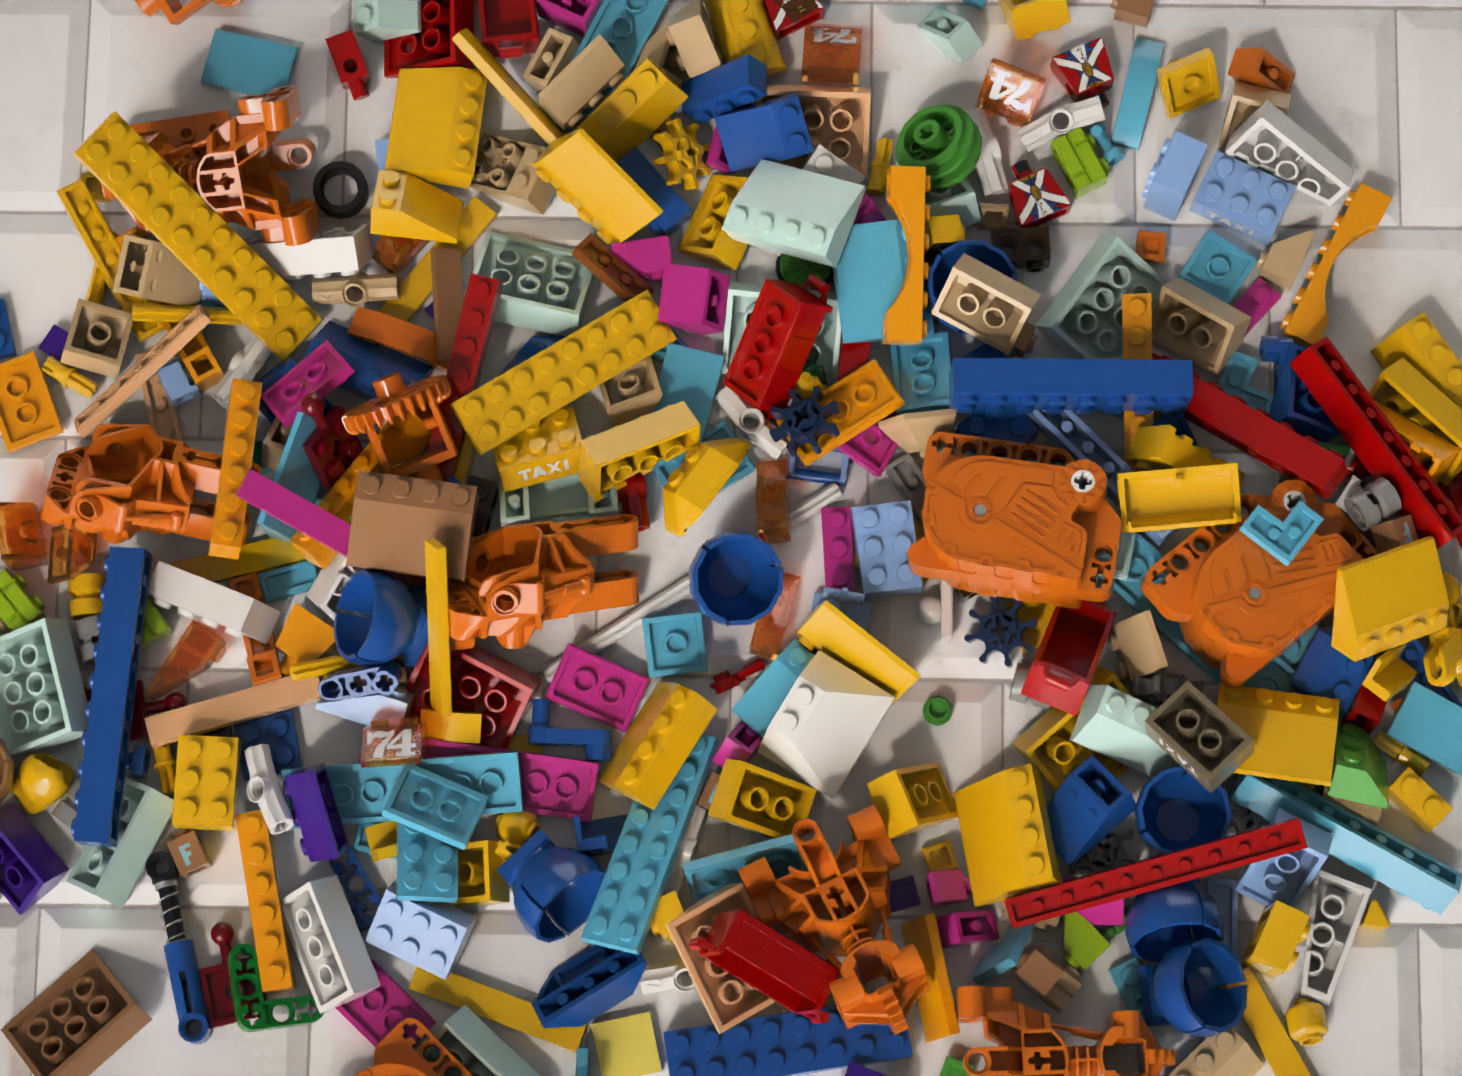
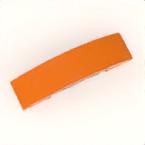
[347,307,449,372]
[228,572,282,686]

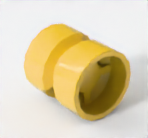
[68,573,106,621]

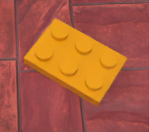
[0,351,64,453]

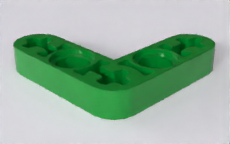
[227,943,324,1032]

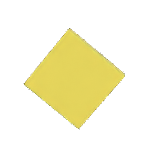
[591,1011,662,1076]

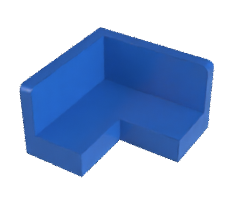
[573,814,628,857]

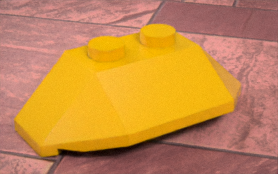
[663,437,751,537]

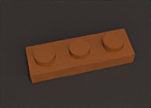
[571,233,655,302]

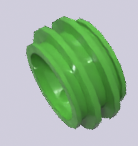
[895,105,982,190]

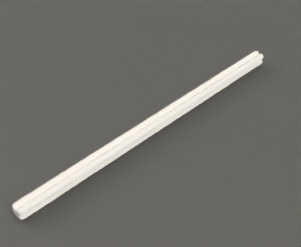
[542,483,842,683]

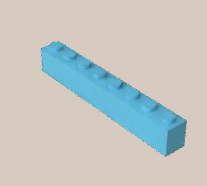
[1230,774,1462,915]

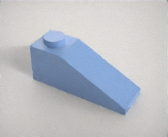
[315,686,415,734]

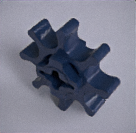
[769,386,841,457]
[964,596,1038,668]

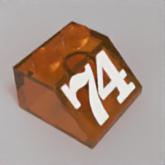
[802,25,862,84]
[976,58,1046,127]
[361,717,429,768]

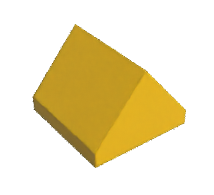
[1359,899,1391,931]

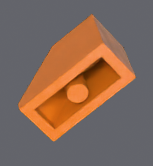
[1228,48,1295,94]

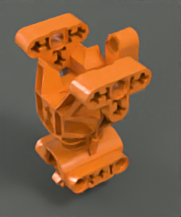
[101,85,321,246]
[737,804,930,1035]
[954,986,1176,1076]

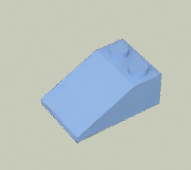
[1235,808,1333,908]

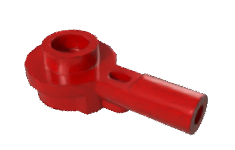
[709,658,765,694]

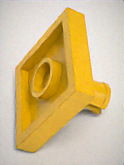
[1156,47,1221,119]

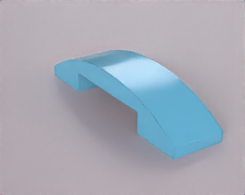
[1111,37,1164,150]

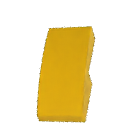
[419,708,482,744]

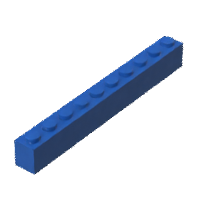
[71,546,152,847]

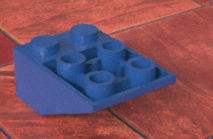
[1047,755,1136,867]

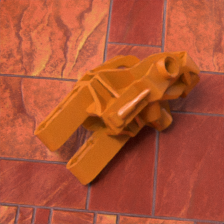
[41,423,262,546]
[448,514,639,651]

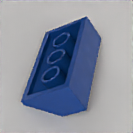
[302,320,434,412]

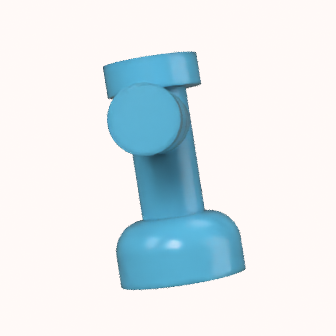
[1088,123,1126,167]

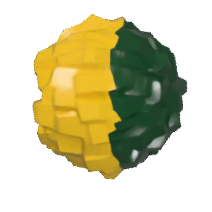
[794,359,828,400]

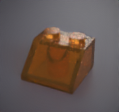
[0,502,51,571]

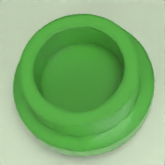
[923,696,952,726]

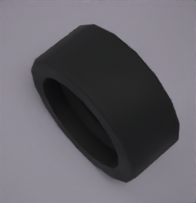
[313,161,369,219]

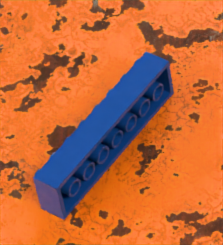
[949,358,1193,415]
[663,1006,913,1076]

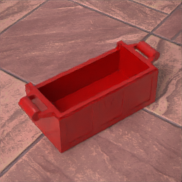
[478,0,541,59]
[723,274,833,421]
[1020,600,1117,716]
[689,909,840,1024]

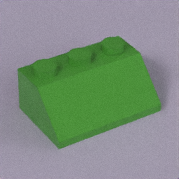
[1327,723,1389,809]

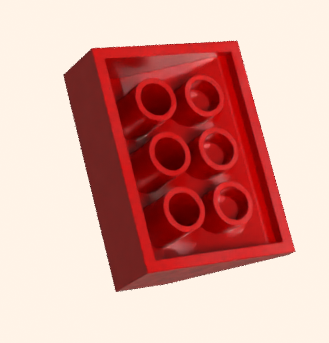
[384,0,474,78]
[405,643,543,749]

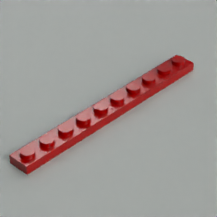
[1004,817,1308,929]

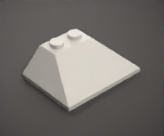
[757,650,895,799]

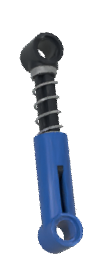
[145,851,213,1044]

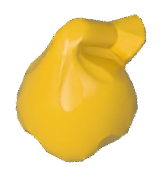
[10,753,74,814]

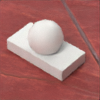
[917,580,953,642]

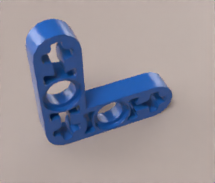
[328,847,382,933]

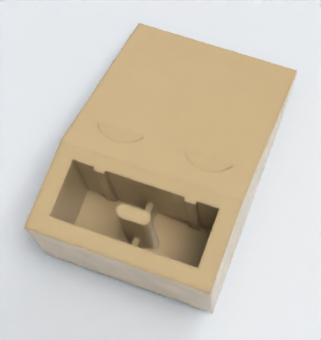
[470,132,556,215]
[112,232,202,306]

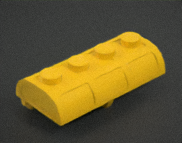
[703,0,787,76]
[1117,462,1242,533]

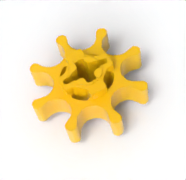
[653,118,712,191]

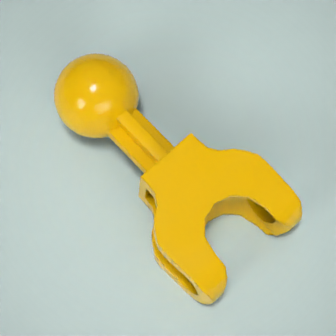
[1423,572,1462,688]

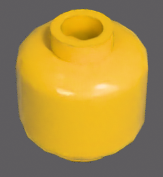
[494,810,541,846]
[1286,998,1328,1046]

